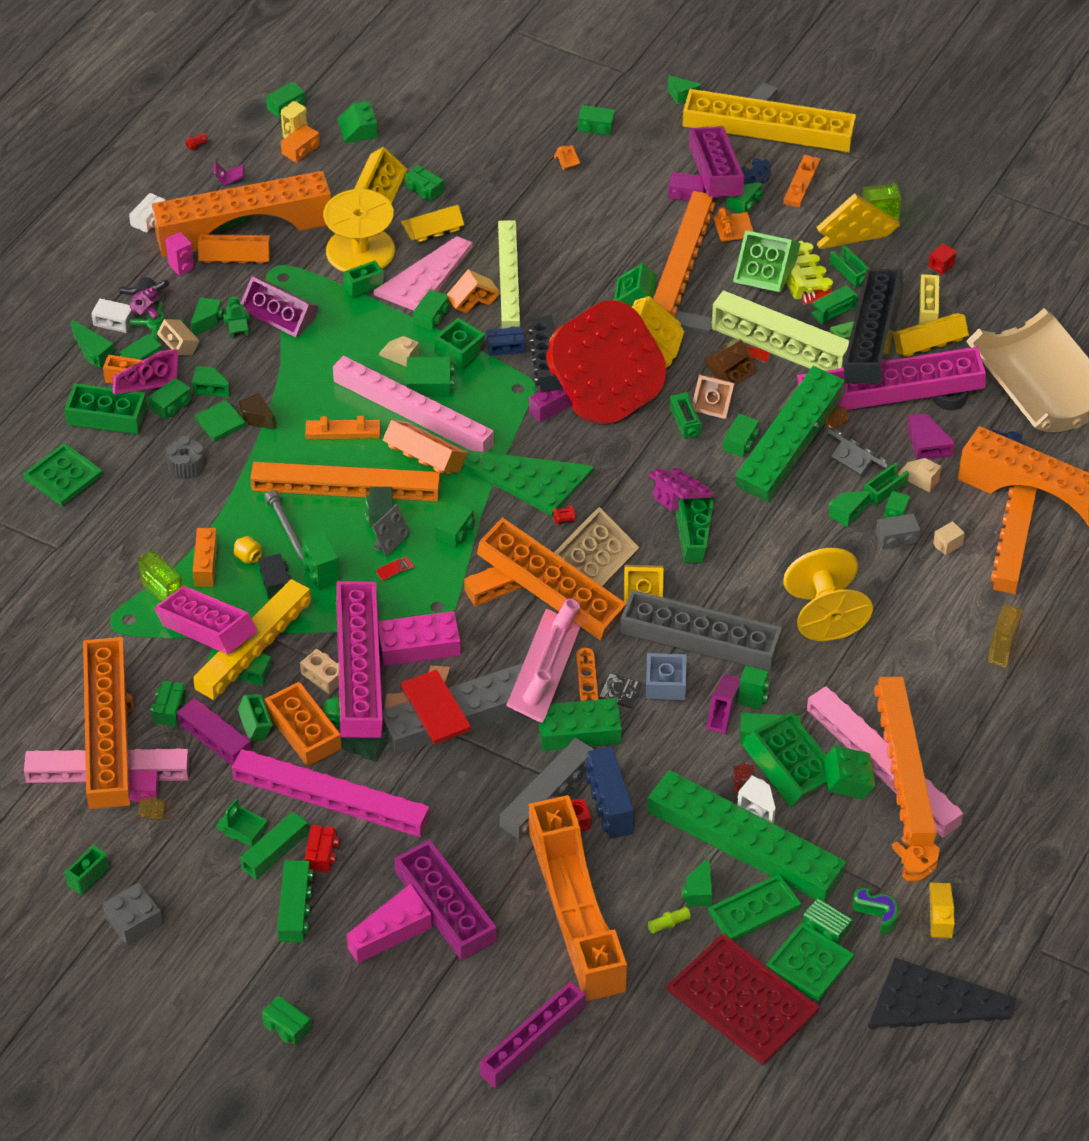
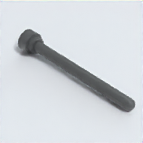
[265,490,304,561]

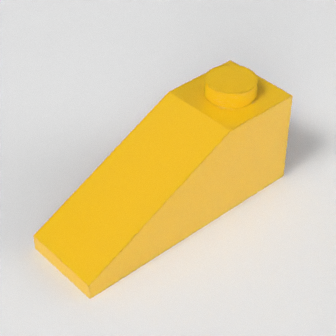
[929,882,954,938]

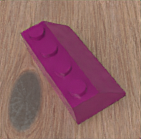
[240,276,319,337]

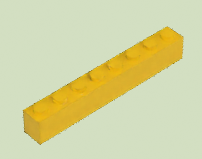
[194,579,311,700]

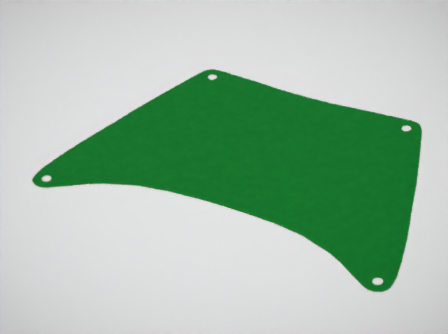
[110,265,536,638]

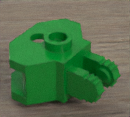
[223,296,250,338]

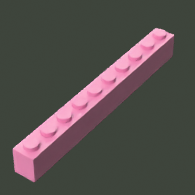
[333,356,494,452]
[807,686,963,837]

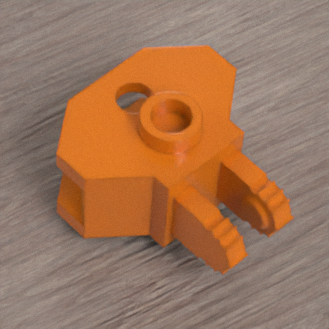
[892,836,940,882]

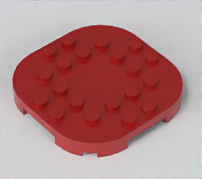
[546,300,666,425]

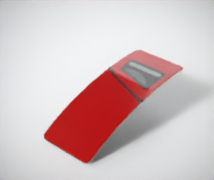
[745,346,770,363]
[376,557,414,581]

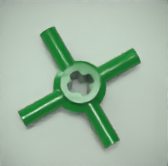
[130,301,184,342]

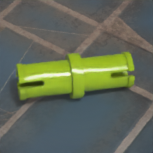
[648,906,691,934]

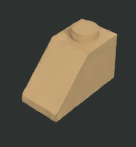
[379,336,420,367]
[898,458,941,492]

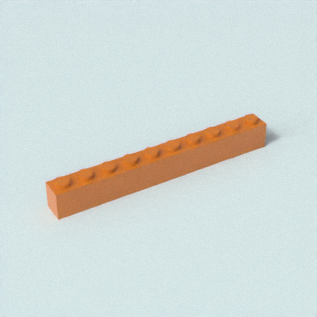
[653,191,716,317]
[250,462,440,502]
[874,677,937,846]

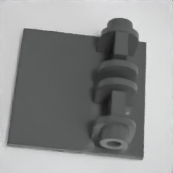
[372,504,410,557]

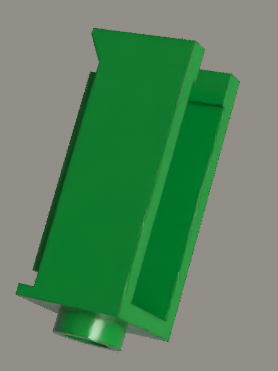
[829,245,870,289]
[812,285,858,325]
[670,392,702,439]
[864,462,909,507]

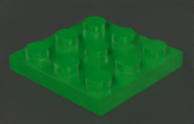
[23,443,103,507]
[766,922,854,1002]

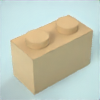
[157,319,199,356]

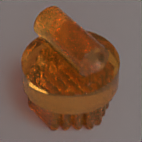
[825,406,849,427]

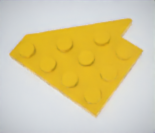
[817,194,900,249]

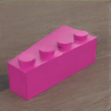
[347,884,432,963]

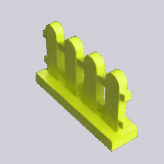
[786,241,833,299]

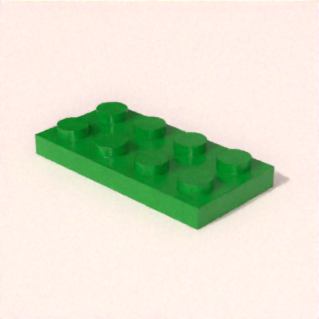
[708,874,801,941]

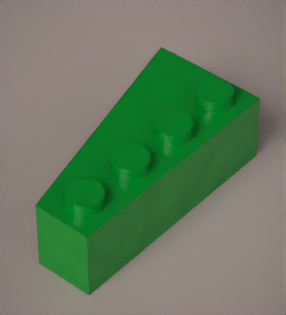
[675,491,715,563]

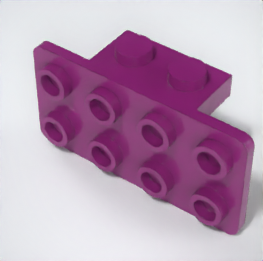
[649,468,714,511]

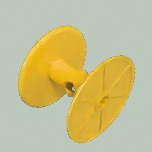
[323,189,395,272]
[783,548,873,641]

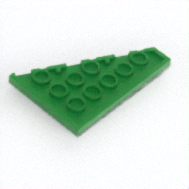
[462,451,594,516]

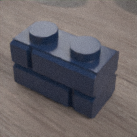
[486,326,525,356]

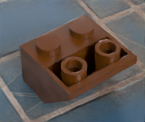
[704,339,758,386]

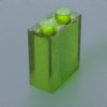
[137,549,183,602]

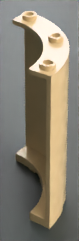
[966,308,1089,432]

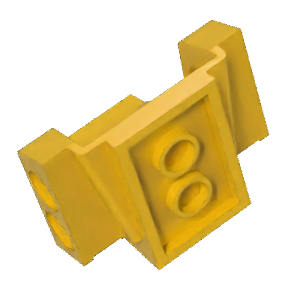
[632,296,685,368]

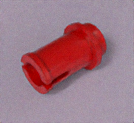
[185,133,208,150]

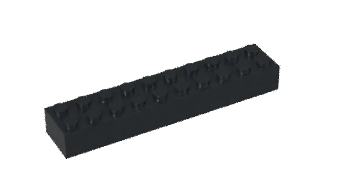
[844,269,903,384]

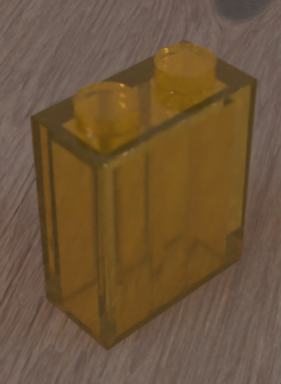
[988,604,1023,667]

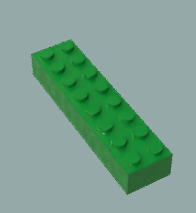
[735,365,846,503]

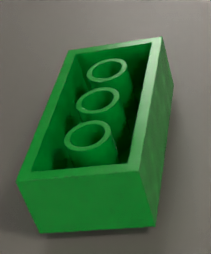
[64,383,148,434]
[538,698,622,751]

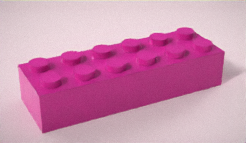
[154,586,257,654]

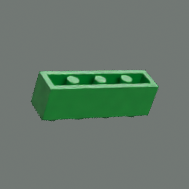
[277,860,314,942]

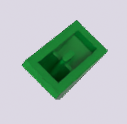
[668,76,701,105]

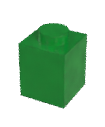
[884,491,910,518]

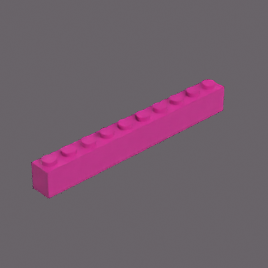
[232,749,430,837]

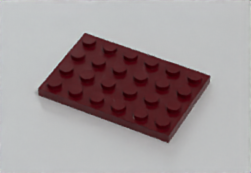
[666,933,820,1066]

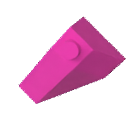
[113,349,178,394]

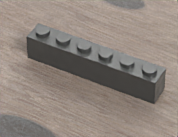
[499,738,594,839]

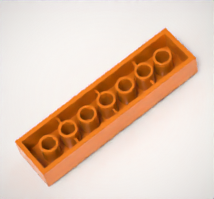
[477,517,626,641]

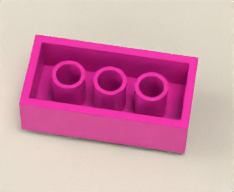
[378,611,461,666]

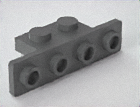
[827,429,889,476]

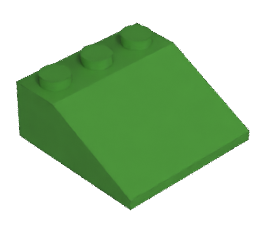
[733,230,801,292]

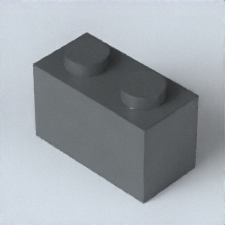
[876,513,920,549]

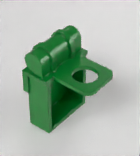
[216,799,268,847]

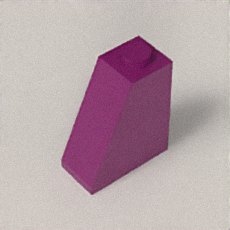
[907,414,955,460]
[706,674,741,734]

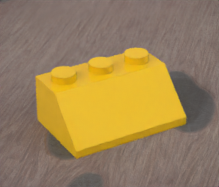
[402,205,464,242]

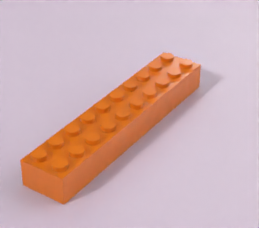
[83,637,130,809]

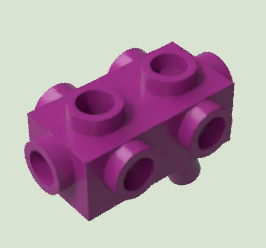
[129,287,160,320]

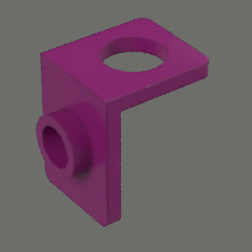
[213,161,244,186]

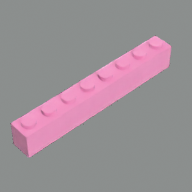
[24,748,189,783]

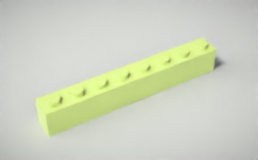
[498,221,520,328]

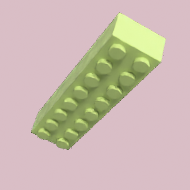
[712,291,849,371]

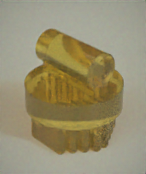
[138,797,165,820]

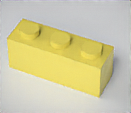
[919,274,939,324]

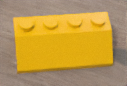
[354,147,407,204]

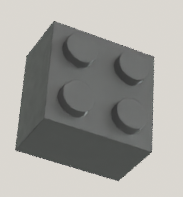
[103,883,163,945]

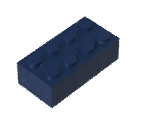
[585,746,634,839]

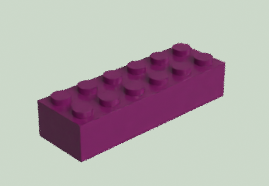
[689,126,744,197]
[394,840,497,961]

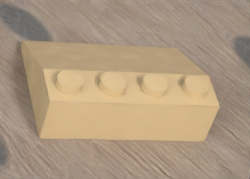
[553,507,639,586]

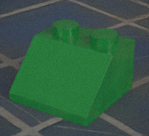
[338,101,378,143]
[614,263,657,307]

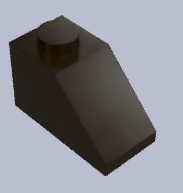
[238,393,276,429]

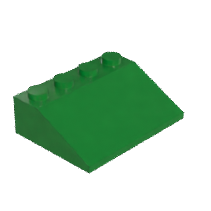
[742,712,827,807]

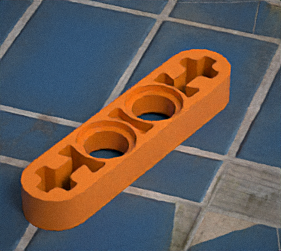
[576,648,598,701]

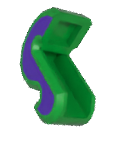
[852,888,899,935]

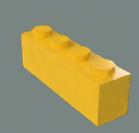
[893,313,969,357]

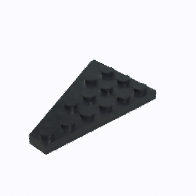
[868,958,1017,1029]

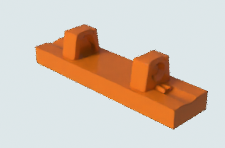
[783,155,820,208]
[306,416,380,439]

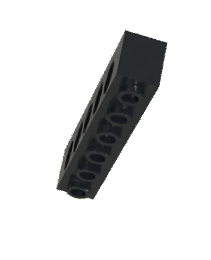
[528,315,563,393]

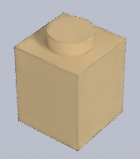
[933,521,965,555]

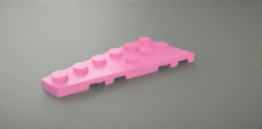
[374,237,472,310]

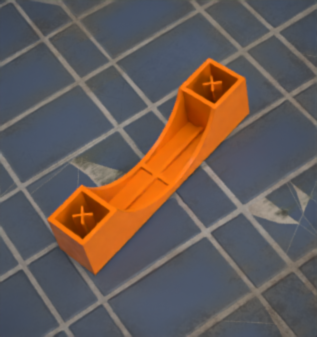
[152,171,331,257]
[958,426,1089,526]
[529,795,627,1002]

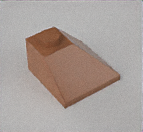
[692,375,735,419]

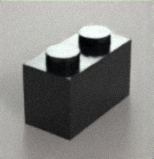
[258,553,292,599]

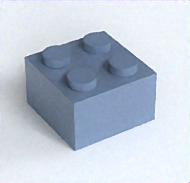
[645,653,686,700]

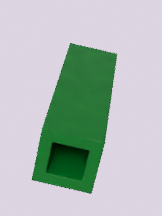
[240,811,308,880]

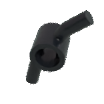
[119,277,169,295]

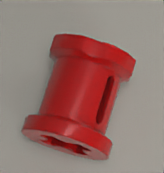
[553,505,575,525]

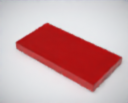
[400,669,471,745]

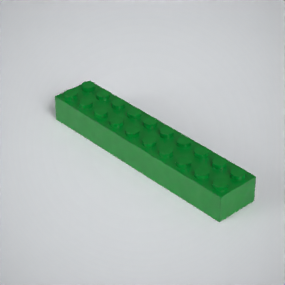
[647,770,846,902]

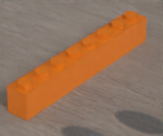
[991,485,1037,594]

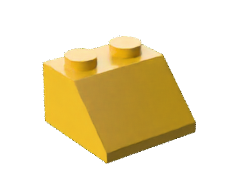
[624,565,663,604]

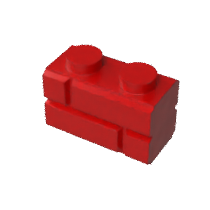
[304,825,340,873]

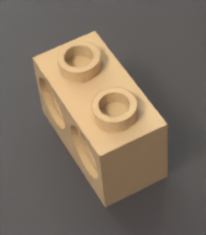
[300,649,339,694]

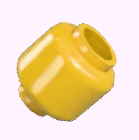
[234,536,262,564]

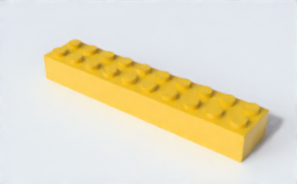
[683,89,856,152]

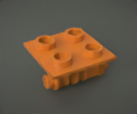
[713,208,753,242]

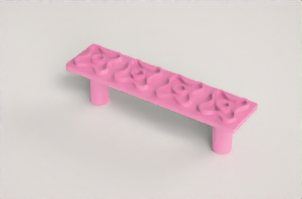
[507,599,580,723]

